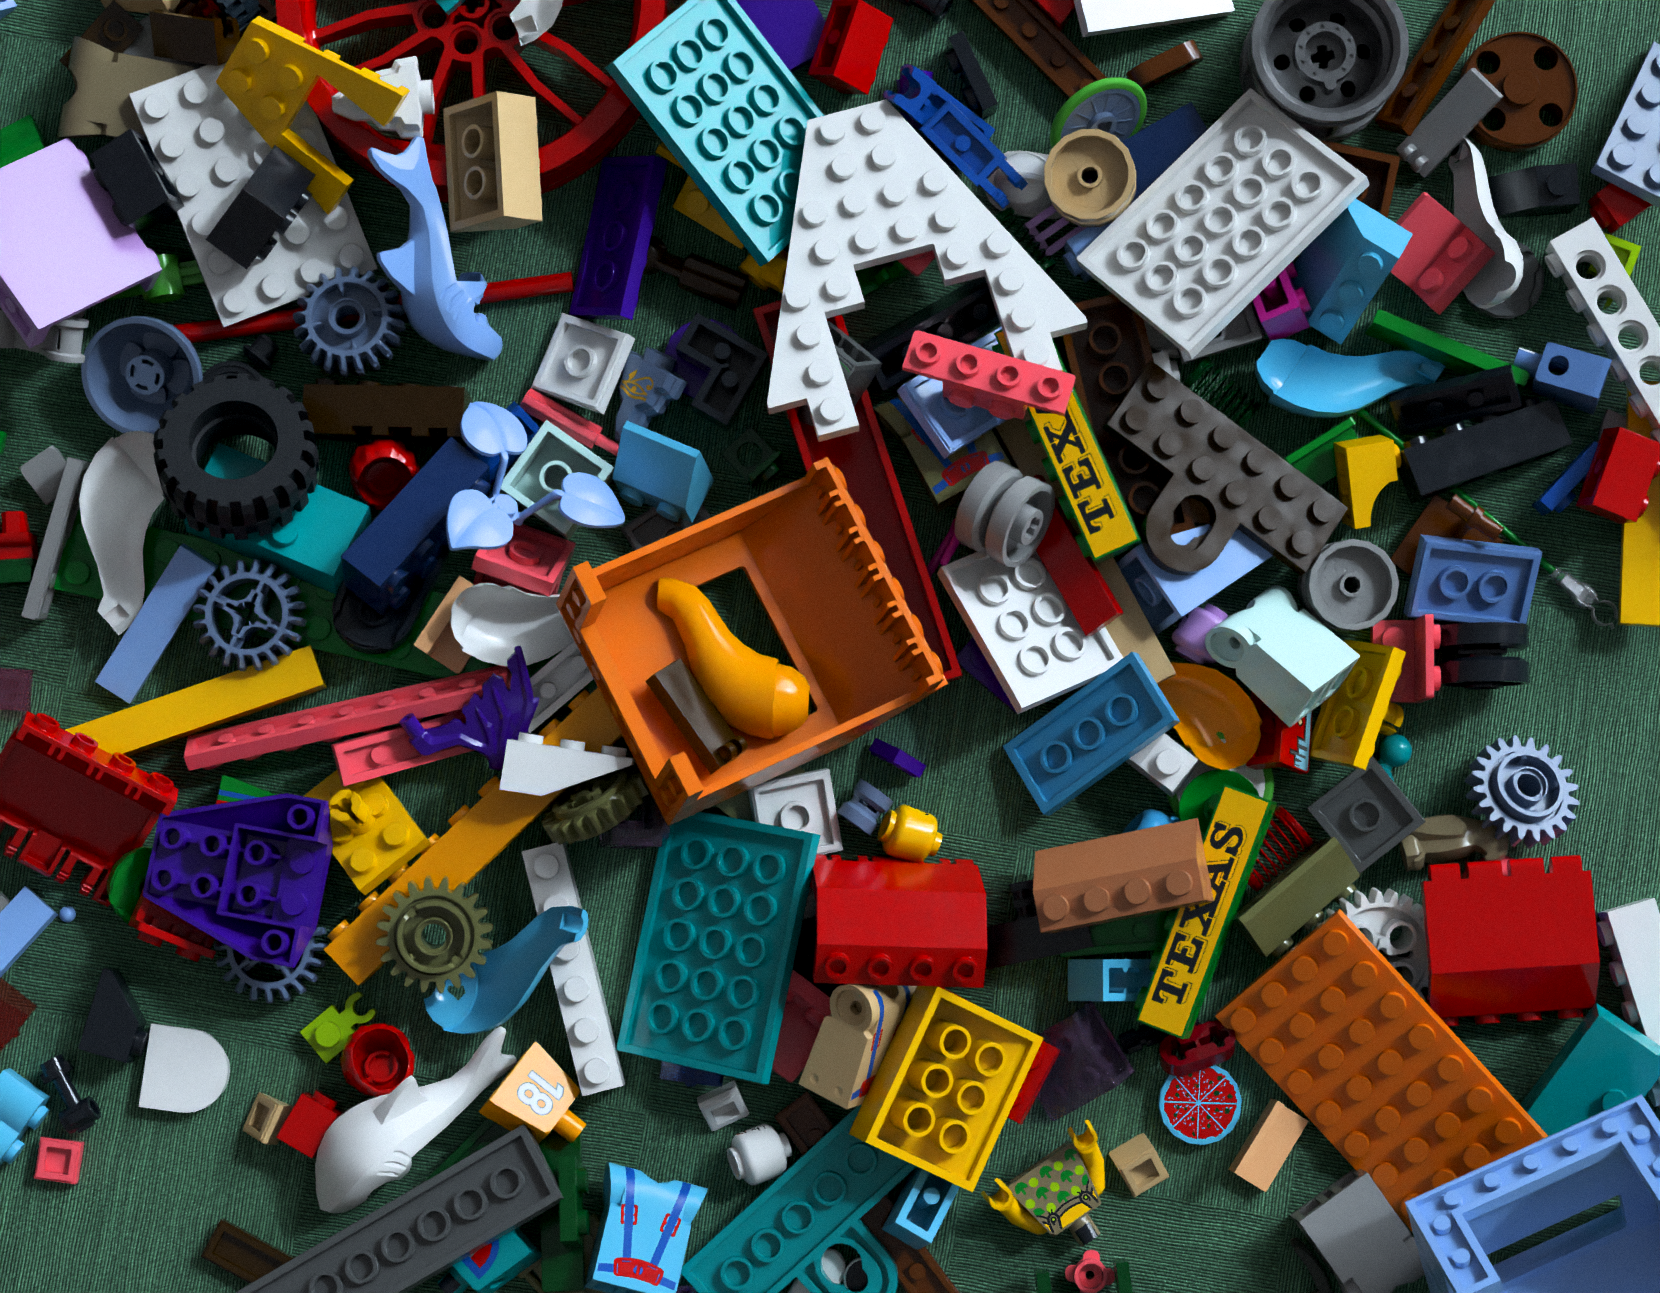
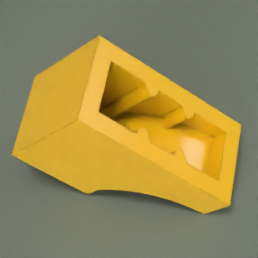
[1333,435,1401,529]

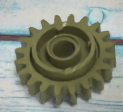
[376,875,493,993]

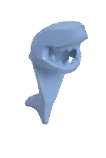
[367,136,503,361]

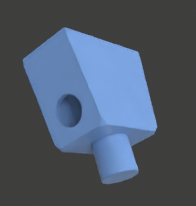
[1513,342,1612,415]

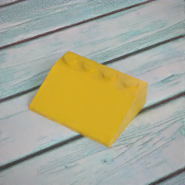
[849,986,1044,1193]

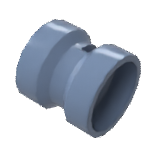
[837,778,894,836]

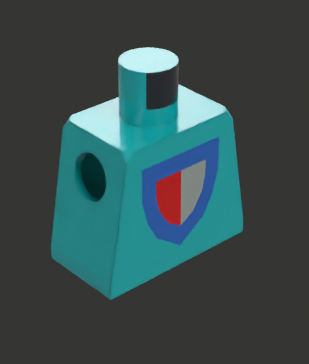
[437,1227,541,1293]

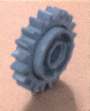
[1465,735,1580,849]

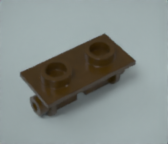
[59,0,145,72]

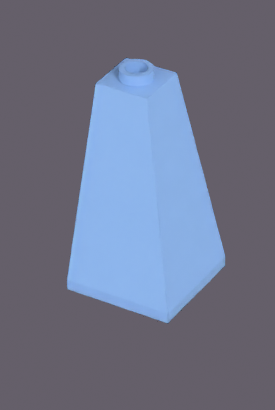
[1116,524,1273,635]

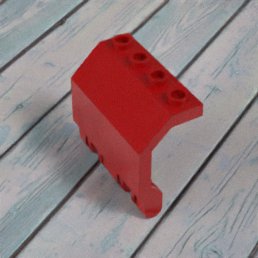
[0,711,179,907]
[810,854,987,988]

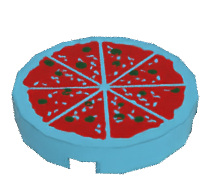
[1158,1065,1242,1145]

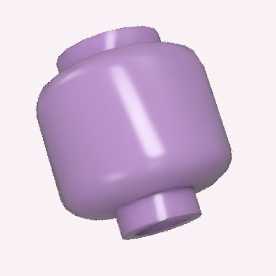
[1171,603,1228,666]

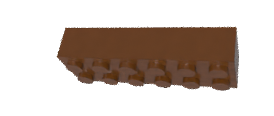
[1057,294,1195,537]

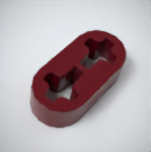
[1159,1020,1236,1076]

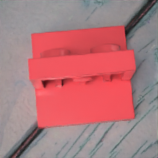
[471,524,576,597]

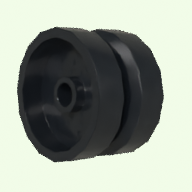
[1436,622,1530,690]

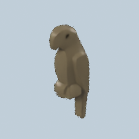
[1398,814,1509,872]

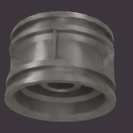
[1239,0,1409,142]

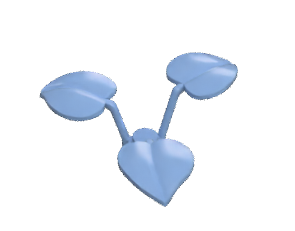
[446,401,625,551]

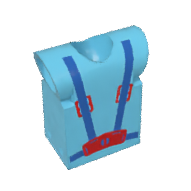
[585,1162,708,1293]

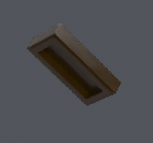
[201,1218,295,1284]

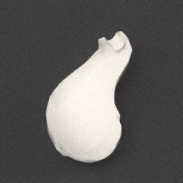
[1448,137,1524,309]

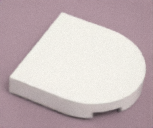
[138,1023,230,1113]

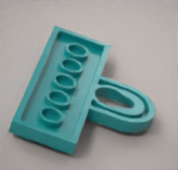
[681,1105,917,1293]

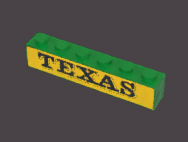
[992,329,1142,564]
[1134,784,1277,1039]

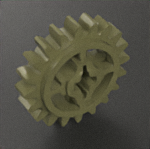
[541,764,650,845]

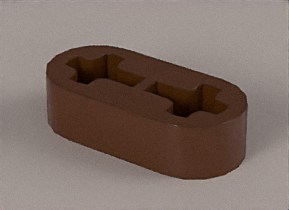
[1126,40,1204,91]

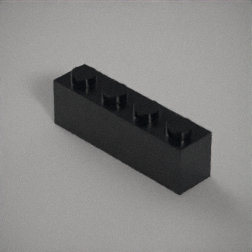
[860,276,1000,391]
[1397,397,1572,504]

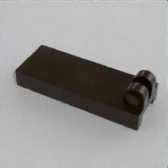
[645,658,748,774]

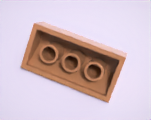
[1033,818,1214,934]

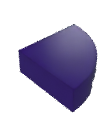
[869,738,926,778]

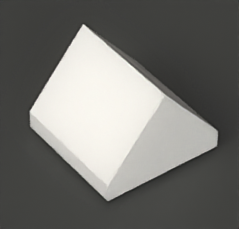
[697,1080,749,1131]

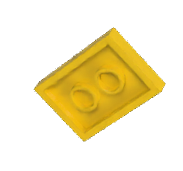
[1310,639,1406,770]
[304,770,431,895]

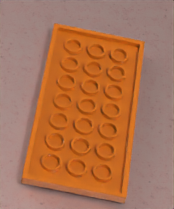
[1215,908,1548,1231]

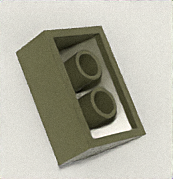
[1233,837,1360,958]

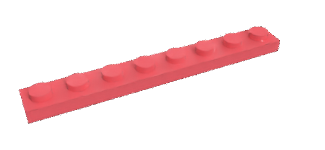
[184,665,511,771]

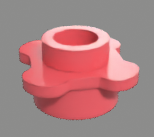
[1065,1249,1115,1293]

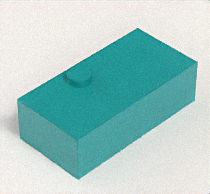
[183,443,372,594]
[1520,1003,1660,1136]

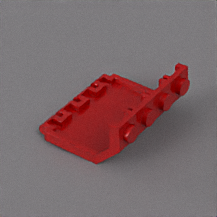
[1421,855,1600,1027]

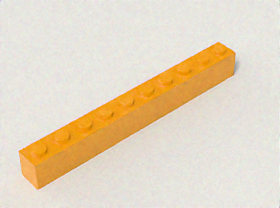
[324,688,622,986]

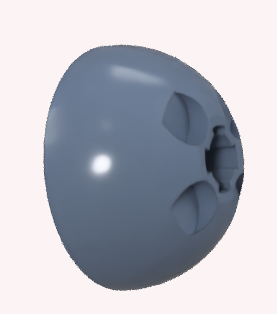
[81,316,203,434]

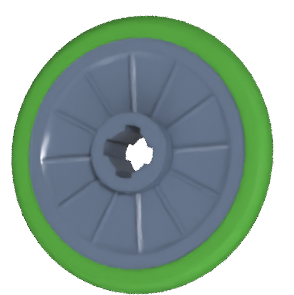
[1050,77,1147,148]

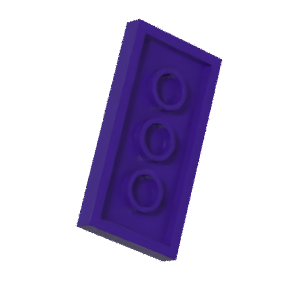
[569,155,667,320]

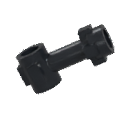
[40,1054,101,1134]

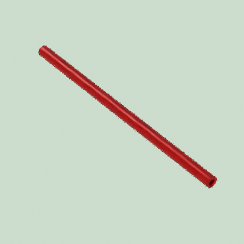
[173,272,574,343]

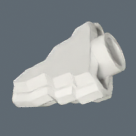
[332,56,435,139]

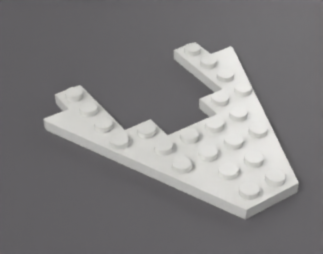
[767,99,1088,442]

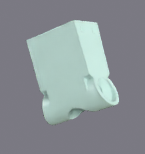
[1205,585,1360,728]

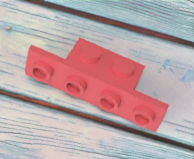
[902,330,1075,420]

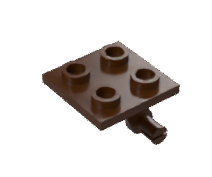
[1390,494,1504,577]

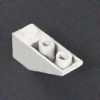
[499,732,635,796]

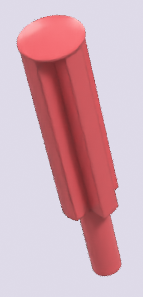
[520,388,619,456]

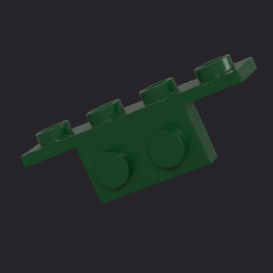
[539,1129,590,1293]

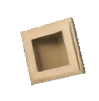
[242,1092,294,1145]

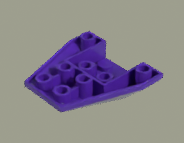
[142,793,333,968]

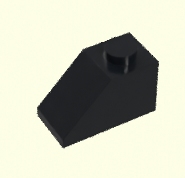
[1487,163,1580,219]
[78,968,149,1063]

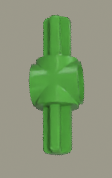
[106,254,205,303]

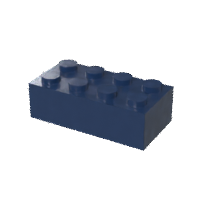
[341,437,491,616]

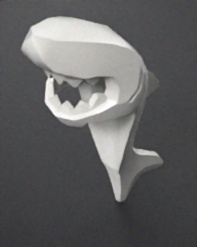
[315,1026,517,1214]

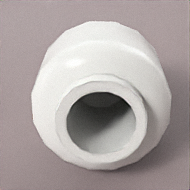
[727,1124,792,1185]

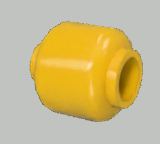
[878,804,942,863]

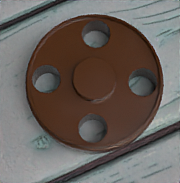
[1457,32,1578,153]

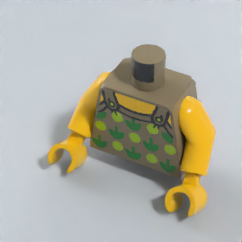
[981,1120,1105,1247]

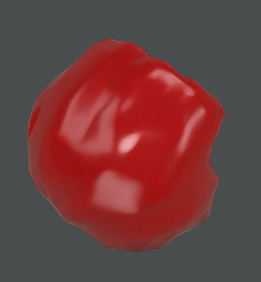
[347,437,420,510]
[339,1023,415,1097]

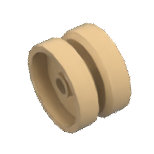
[1044,129,1137,227]

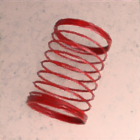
[1247,806,1313,892]

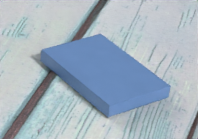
[1403,534,1543,624]

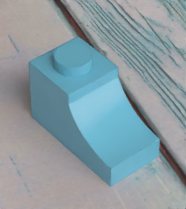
[1068,959,1154,1001]

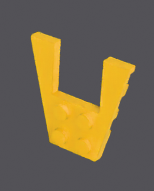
[216,16,410,215]

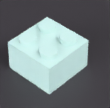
[500,420,614,540]

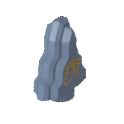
[615,346,688,442]

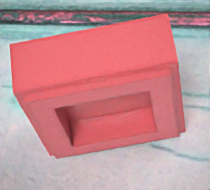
[34,1136,84,1184]

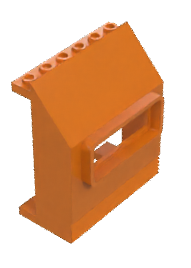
[556,457,948,826]

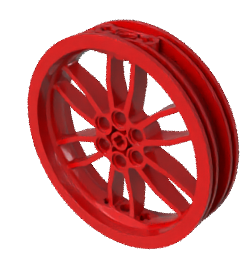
[276,0,669,203]

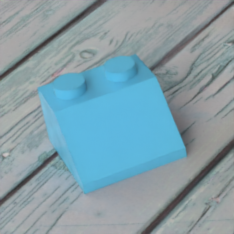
[612,420,714,523]

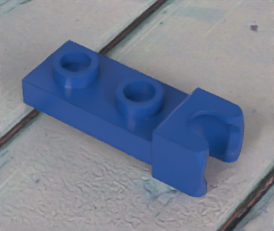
[883,64,995,139]

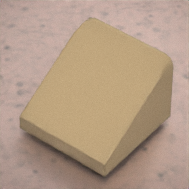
[1109,1133,1170,1198]

